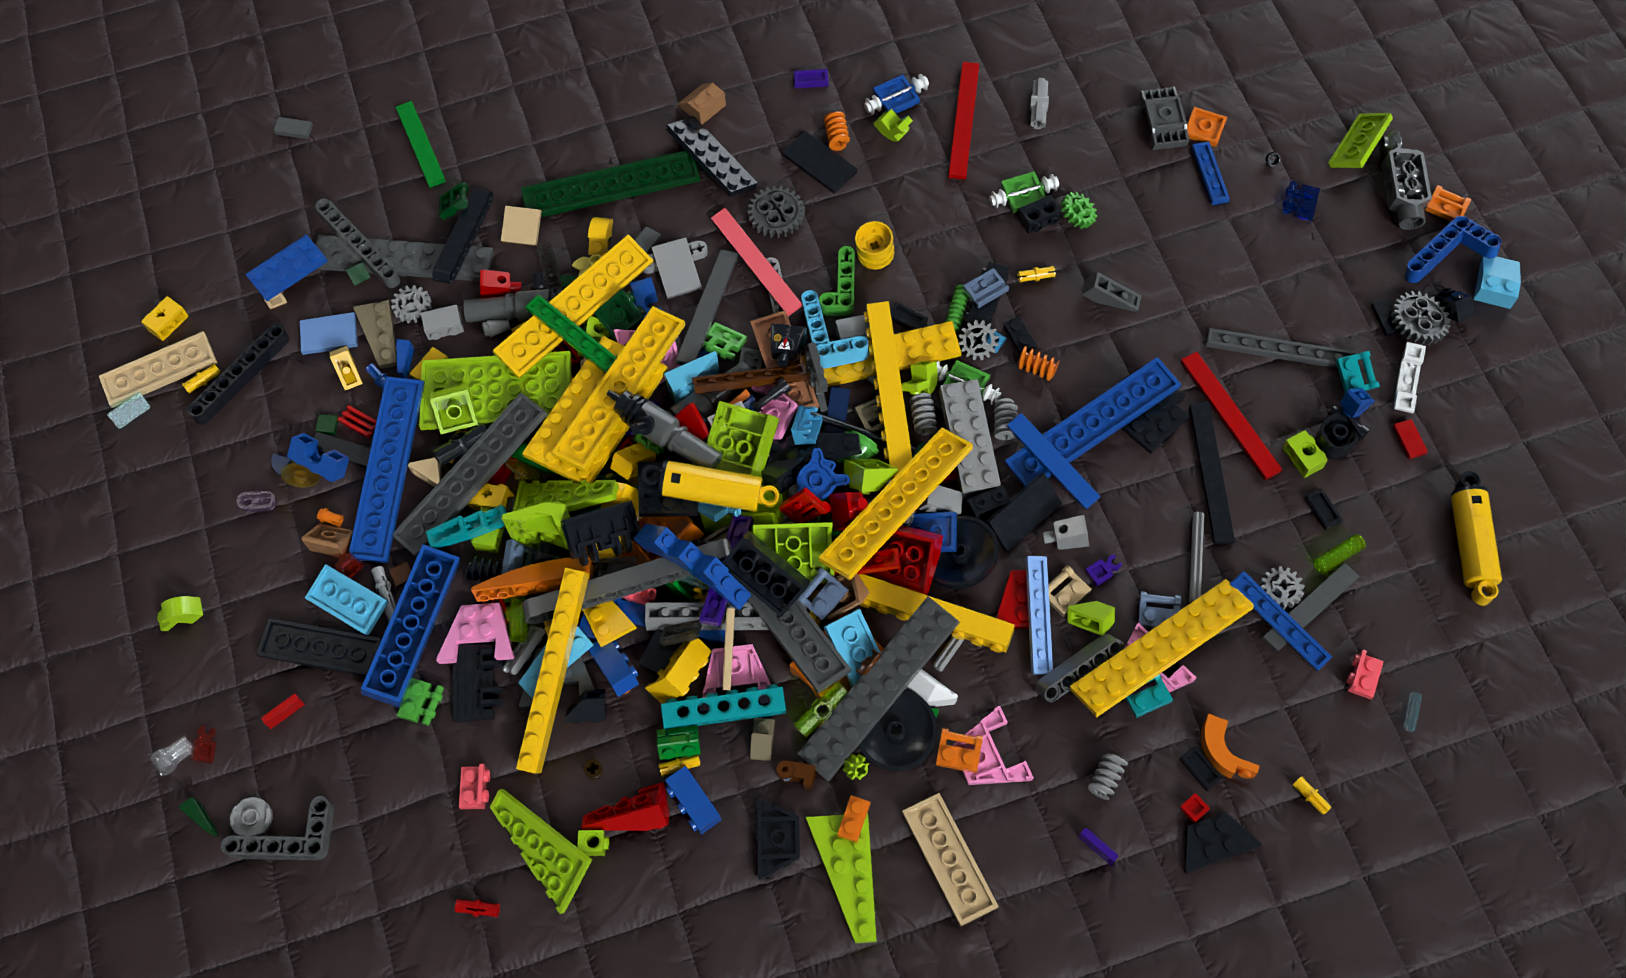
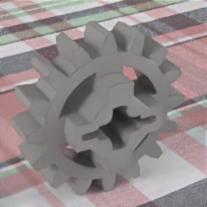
[391,285,432,323]
[959,320,999,360]
[1260,566,1305,610]

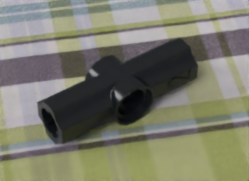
[433,423,487,466]

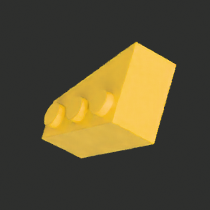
[645,635,712,704]

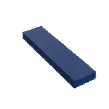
[1191,141,1230,205]

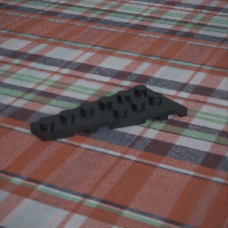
[765,431,862,468]

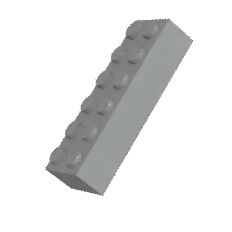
[939,379,1001,499]

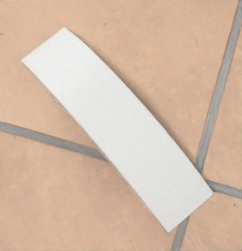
[1394,342,1426,413]

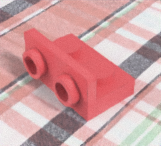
[1346,650,1384,700]
[459,764,490,809]

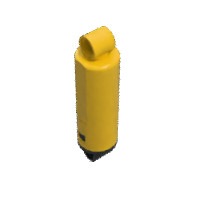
[641,460,779,512]
[1451,470,1502,606]

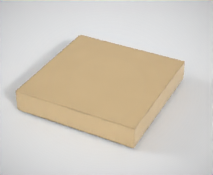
[501,206,541,246]

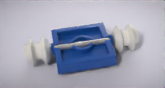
[864,74,929,115]

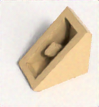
[407,458,442,487]

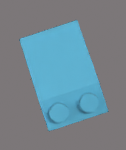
[1473,256,1521,309]
[664,351,720,404]

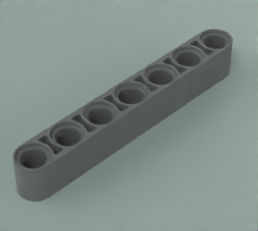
[315,199,400,288]

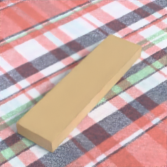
[722,608,735,690]

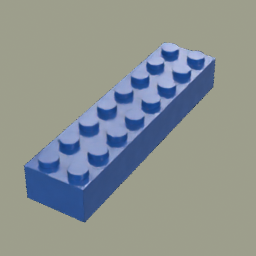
[361,544,460,708]

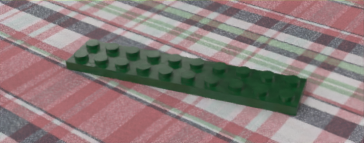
[521,151,700,217]

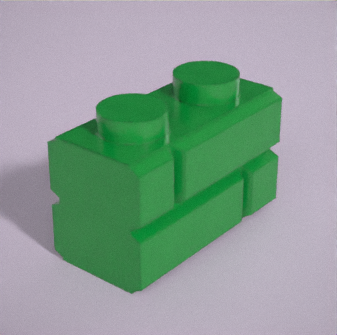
[657,725,701,760]

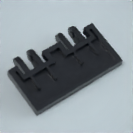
[560,500,640,566]
[453,642,503,723]

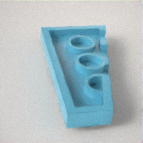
[518,625,594,698]

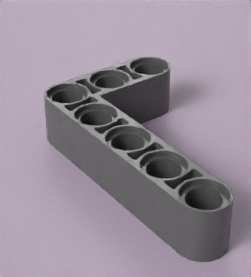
[221,796,334,861]

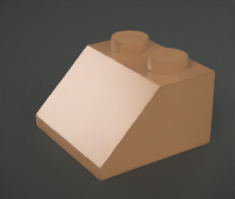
[678,83,726,124]

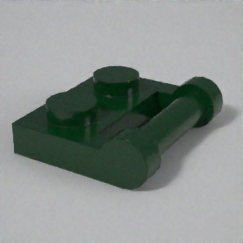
[439,182,468,221]

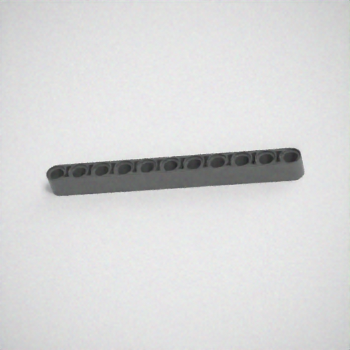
[522,539,732,624]

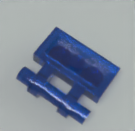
[1282,181,1320,221]

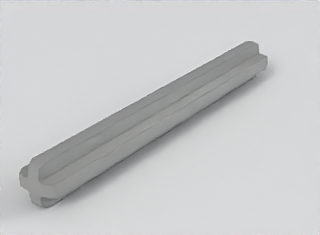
[1189,512,1204,603]

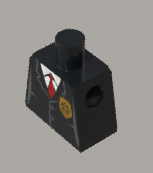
[771,323,808,367]

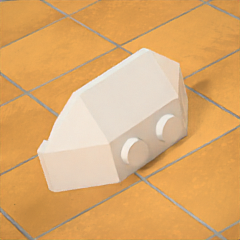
[905,669,958,707]

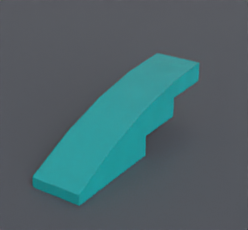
[426,505,506,549]

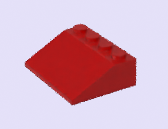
[864,525,943,596]

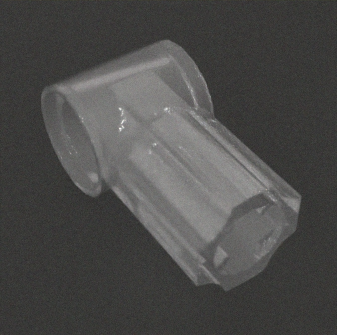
[150,736,196,776]

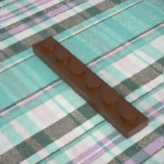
[692,364,807,394]

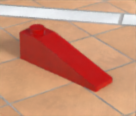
[581,782,670,831]

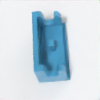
[791,405,823,445]

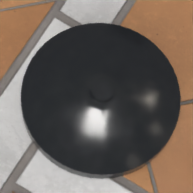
[932,516,999,589]
[859,690,937,772]

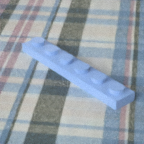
[1025,556,1053,676]

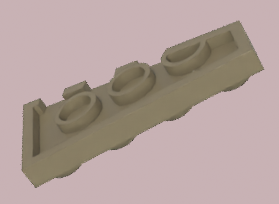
[353,300,397,369]

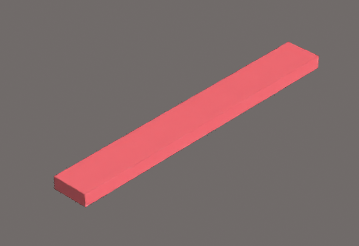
[711,208,803,316]

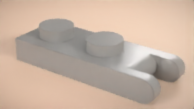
[502,625,545,675]

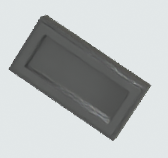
[274,117,313,139]

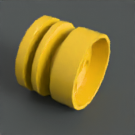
[855,221,895,270]

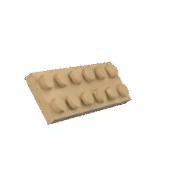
[99,331,218,408]
[902,793,999,927]

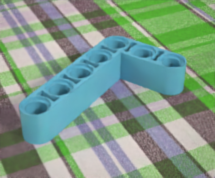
[801,290,869,369]

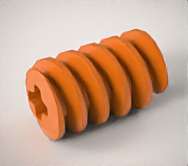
[823,112,850,151]
[1018,346,1060,381]

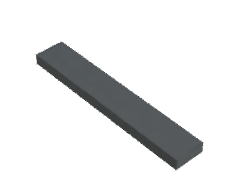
[1262,563,1360,653]

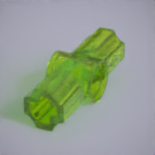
[505,595,528,643]
[794,681,848,737]

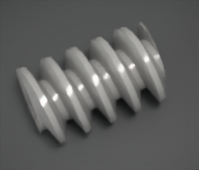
[910,393,938,435]
[994,398,1018,440]
[1088,753,1128,800]

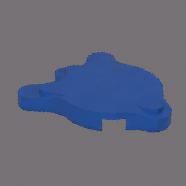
[796,448,850,500]

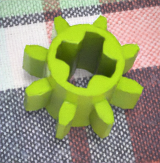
[843,754,869,780]

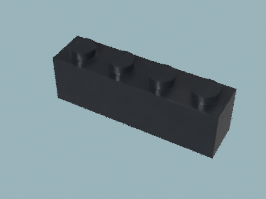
[964,262,1010,336]

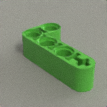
[819,246,855,316]

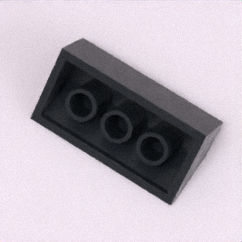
[722,530,810,617]

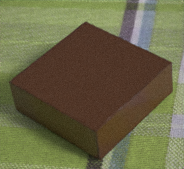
[389,562,411,588]

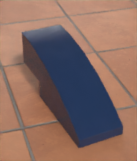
[825,387,850,433]

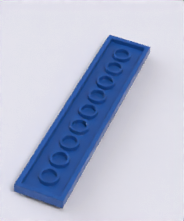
[1005,357,1181,487]
[348,376,425,563]

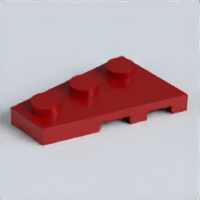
[996,570,1029,629]

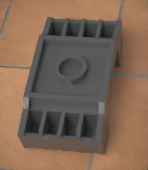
[1139,86,1189,151]

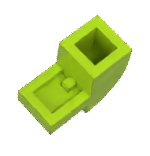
[873,109,913,142]
[901,361,938,394]
[157,596,203,631]

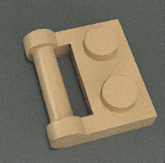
[1048,565,1092,617]

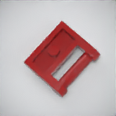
[778,487,831,524]

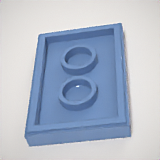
[300,312,358,355]

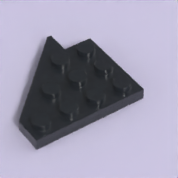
[1121,392,1190,454]

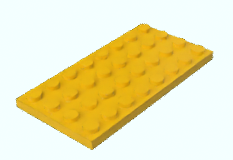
[522,336,668,483]

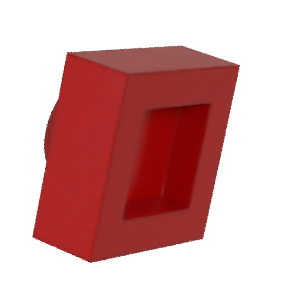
[1180,793,1210,823]

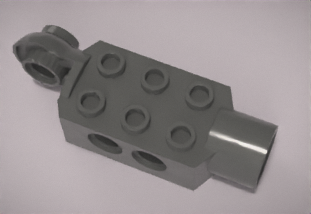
[1379,130,1432,230]

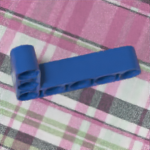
[1405,216,1502,283]

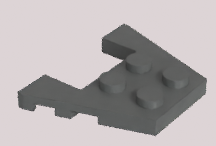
[805,342,828,416]
[519,647,595,709]

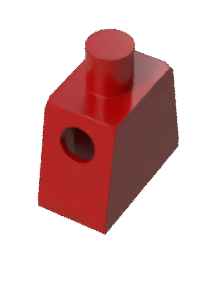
[480,270,521,298]
[829,492,868,531]

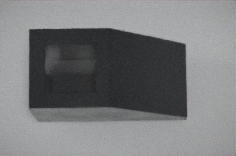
[1433,288,1475,322]
[761,457,806,494]
[565,689,608,724]

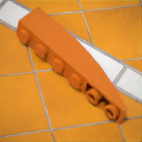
[471,555,594,602]

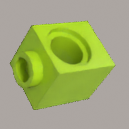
[577,830,609,856]

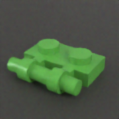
[702,322,747,361]
[397,678,444,726]

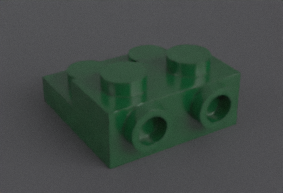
[594,289,647,341]

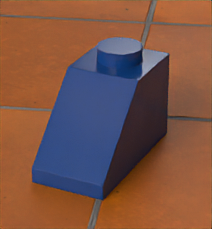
[1340,388,1375,418]

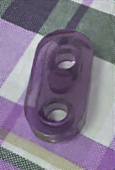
[237,491,277,512]

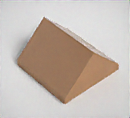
[302,523,353,559]
[821,573,870,620]

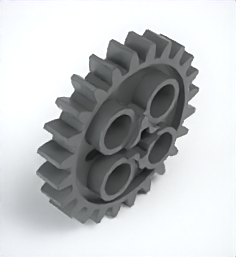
[747,185,805,238]
[1390,291,1451,345]

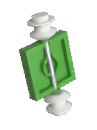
[989,172,1059,213]
[937,360,1002,405]

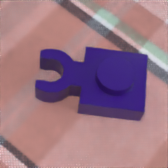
[1085,554,1122,587]

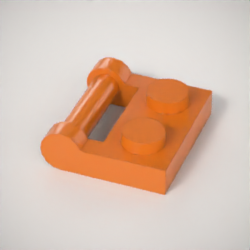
[1425,185,1471,221]
[936,728,983,773]

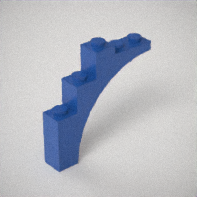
[634,524,752,610]

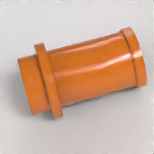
[317,508,344,527]

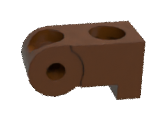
[776,761,816,790]

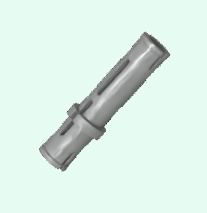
[371,566,396,623]

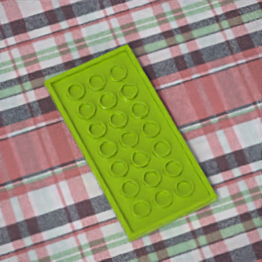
[419,351,571,430]

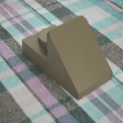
[750,718,775,761]

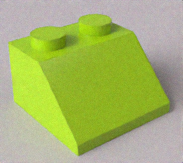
[430,384,478,434]
[843,459,898,495]

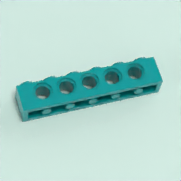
[661,684,786,729]

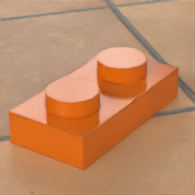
[837,795,871,843]

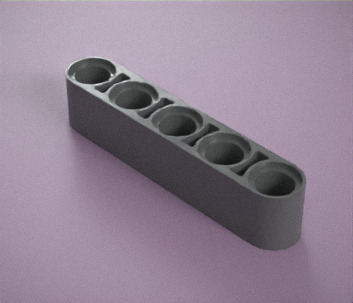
[1034,633,1124,702]

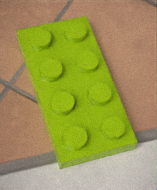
[1328,113,1393,168]

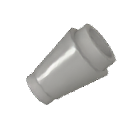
[482,319,510,338]

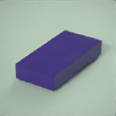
[794,69,829,88]
[1078,828,1118,866]

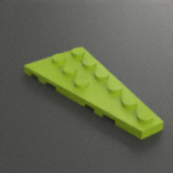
[512,480,619,512]
[490,789,592,914]
[806,813,877,944]

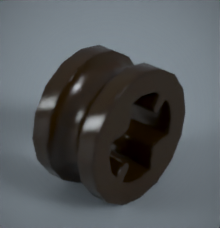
[584,759,603,780]

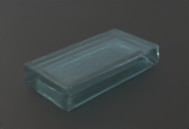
[107,392,151,429]

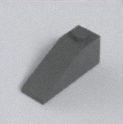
[1081,272,1142,312]

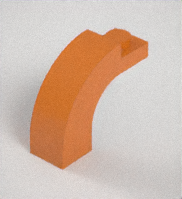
[1201,714,1260,779]

